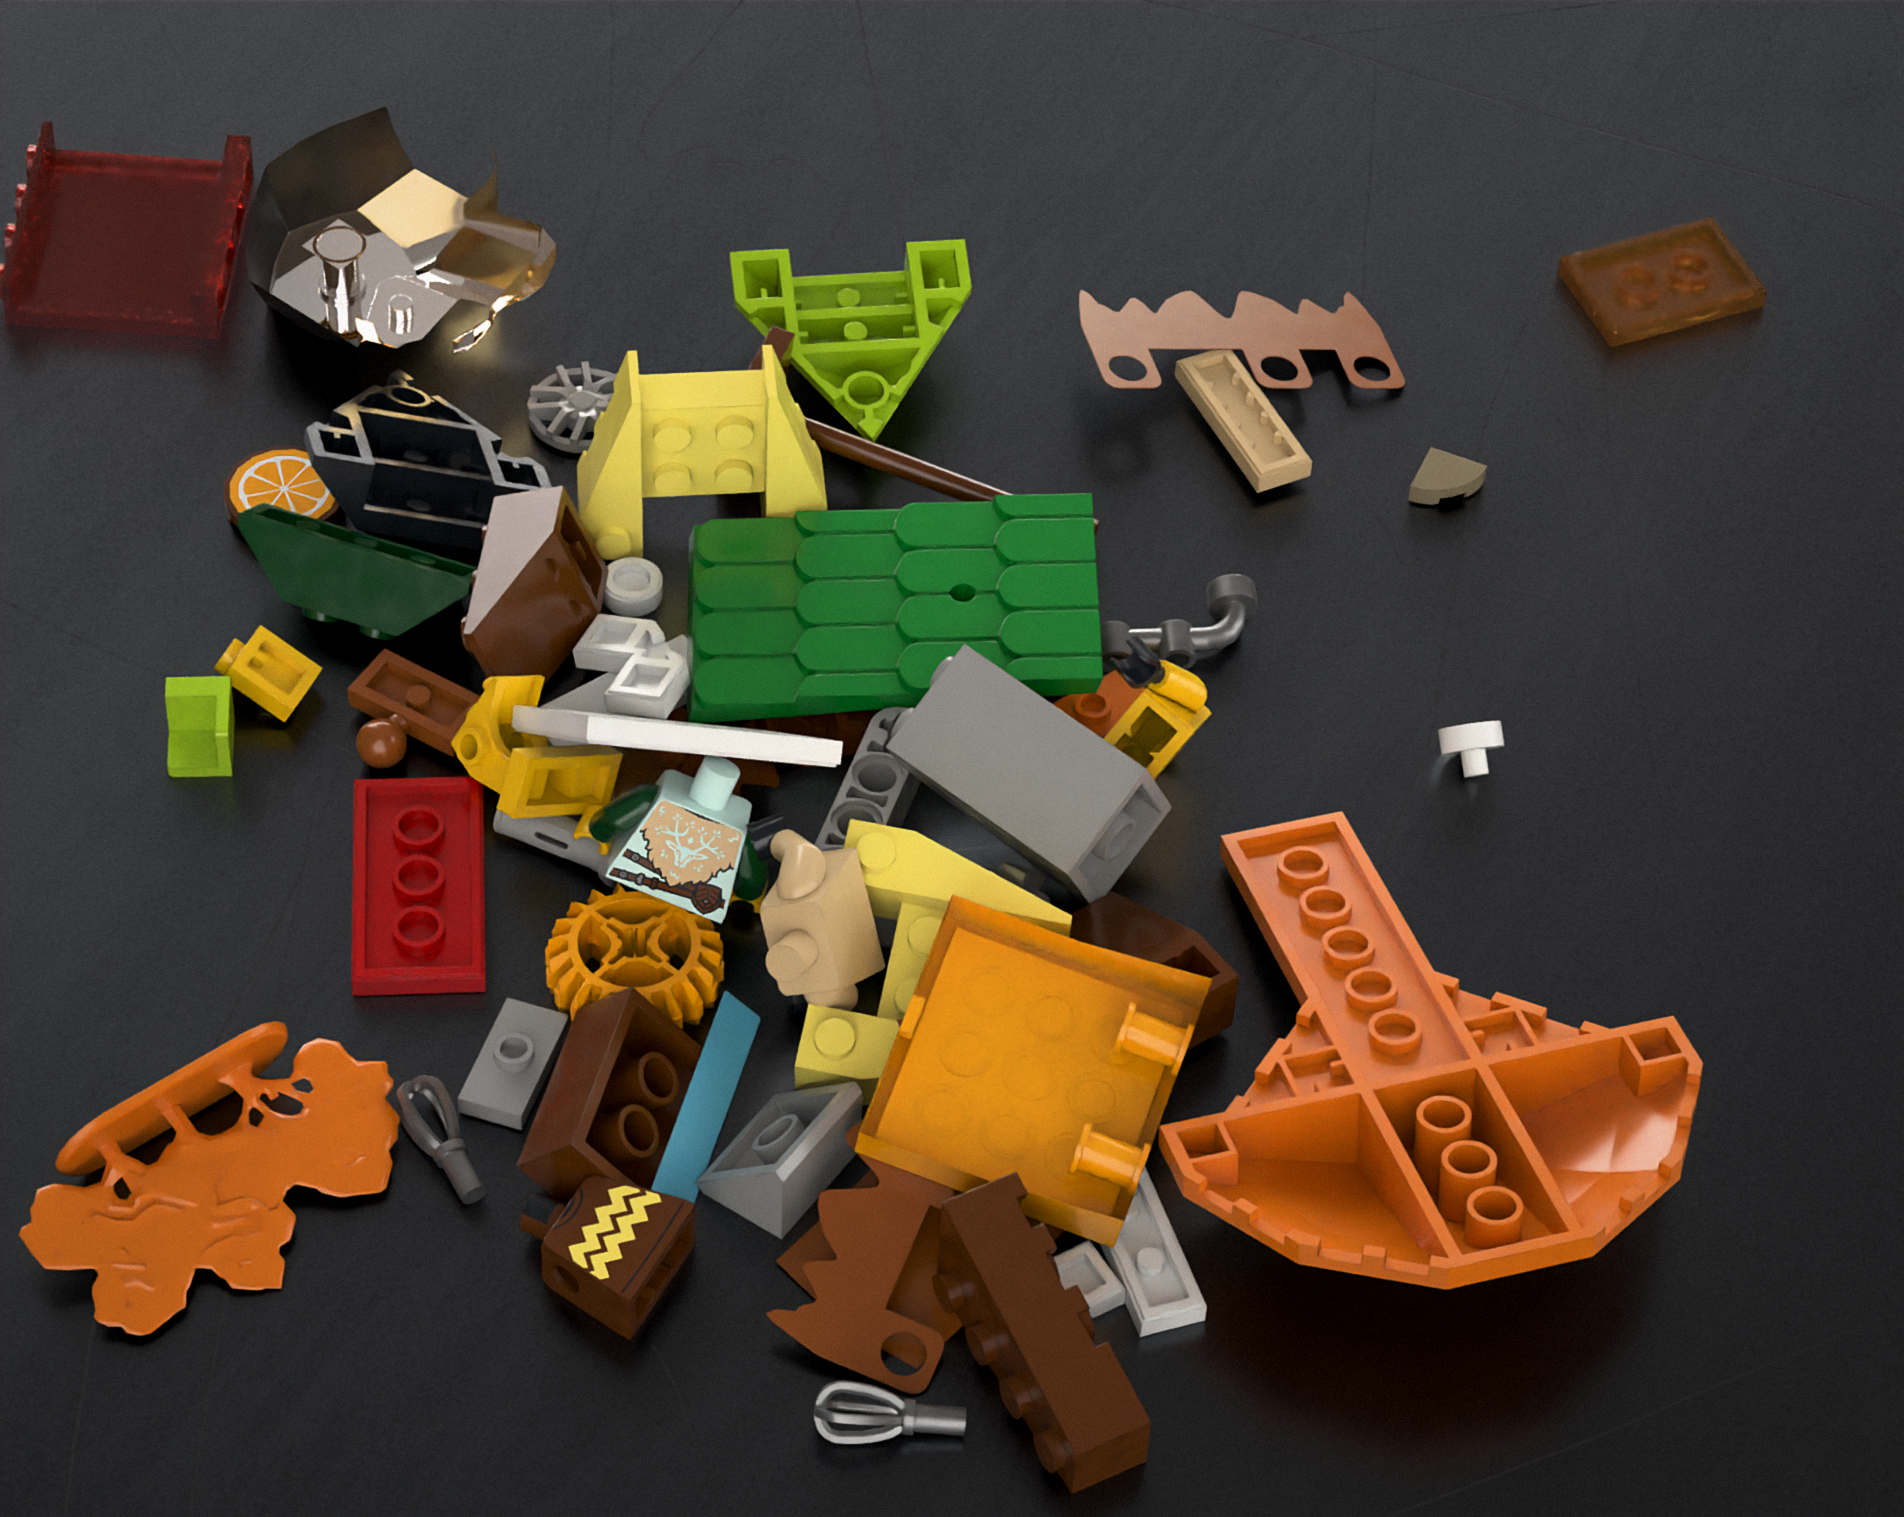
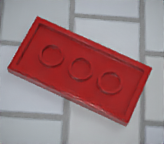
[351,776,486,996]

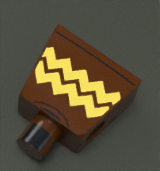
[519,1175,696,1340]

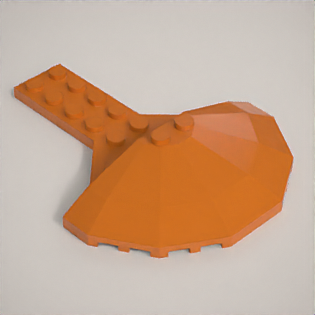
[1159,811,1703,1290]

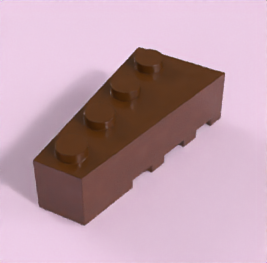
[932,1172,1151,1494]

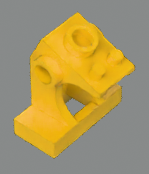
[450,675,623,819]

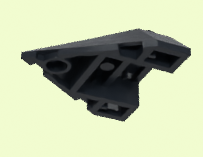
[303,369,552,551]

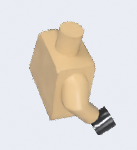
[746,813,885,1014]

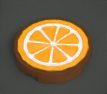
[224,446,344,536]

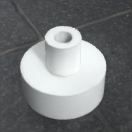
[1438,721,1504,778]

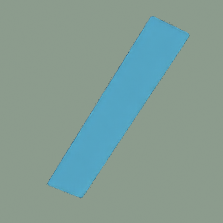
[651,991,761,1203]

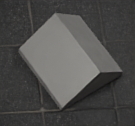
[695,1081,863,1240]

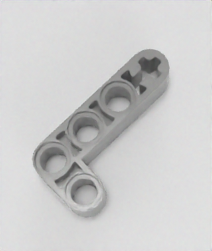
[815,706,921,948]

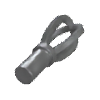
[397,1075,487,1204]
[814,1380,966,1444]

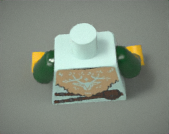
[572,755,769,924]

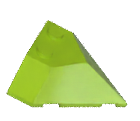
[729,239,972,442]

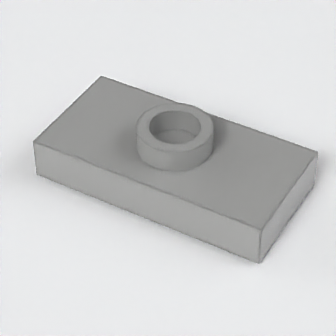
[458,997,570,1131]

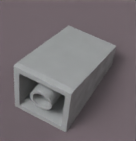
[886,644,1172,905]

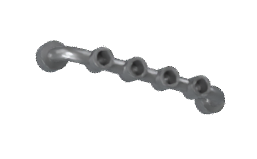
[1100,574,1258,673]

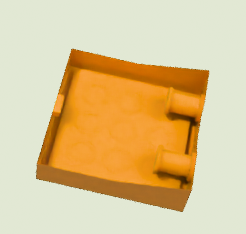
[854,894,1212,1248]

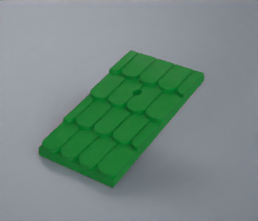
[686,493,1103,723]

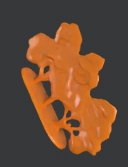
[18,1021,401,1336]

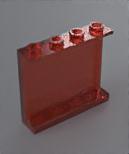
[0,121,254,339]

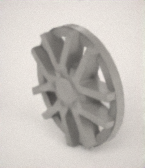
[527,361,617,453]

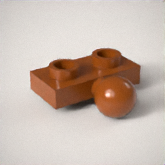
[347,648,481,769]

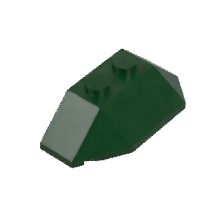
[237,502,478,640]

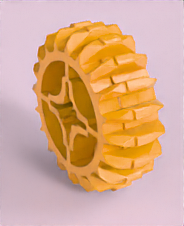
[545,882,724,1029]

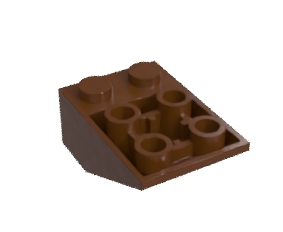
[461,486,609,689]
[1070,891,1239,1051]

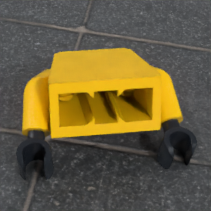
[1103,636,1212,780]

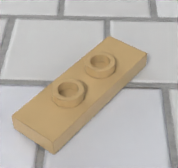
[1175,350,1312,493]

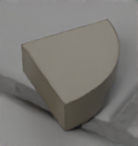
[1408,447,1487,505]

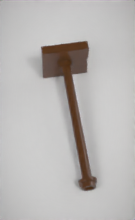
[735,325,1100,537]

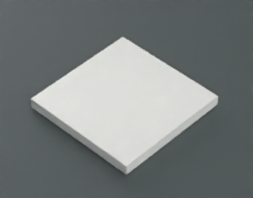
[512,705,843,767]

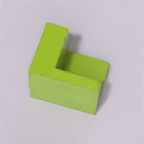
[165,676,235,777]

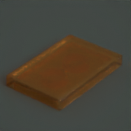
[1558,217,1767,347]

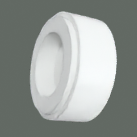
[603,557,663,617]

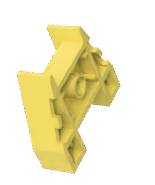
[577,345,828,560]
[795,819,1072,1106]

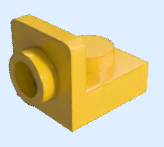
[213,625,323,723]

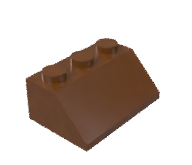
[516,986,703,1205]

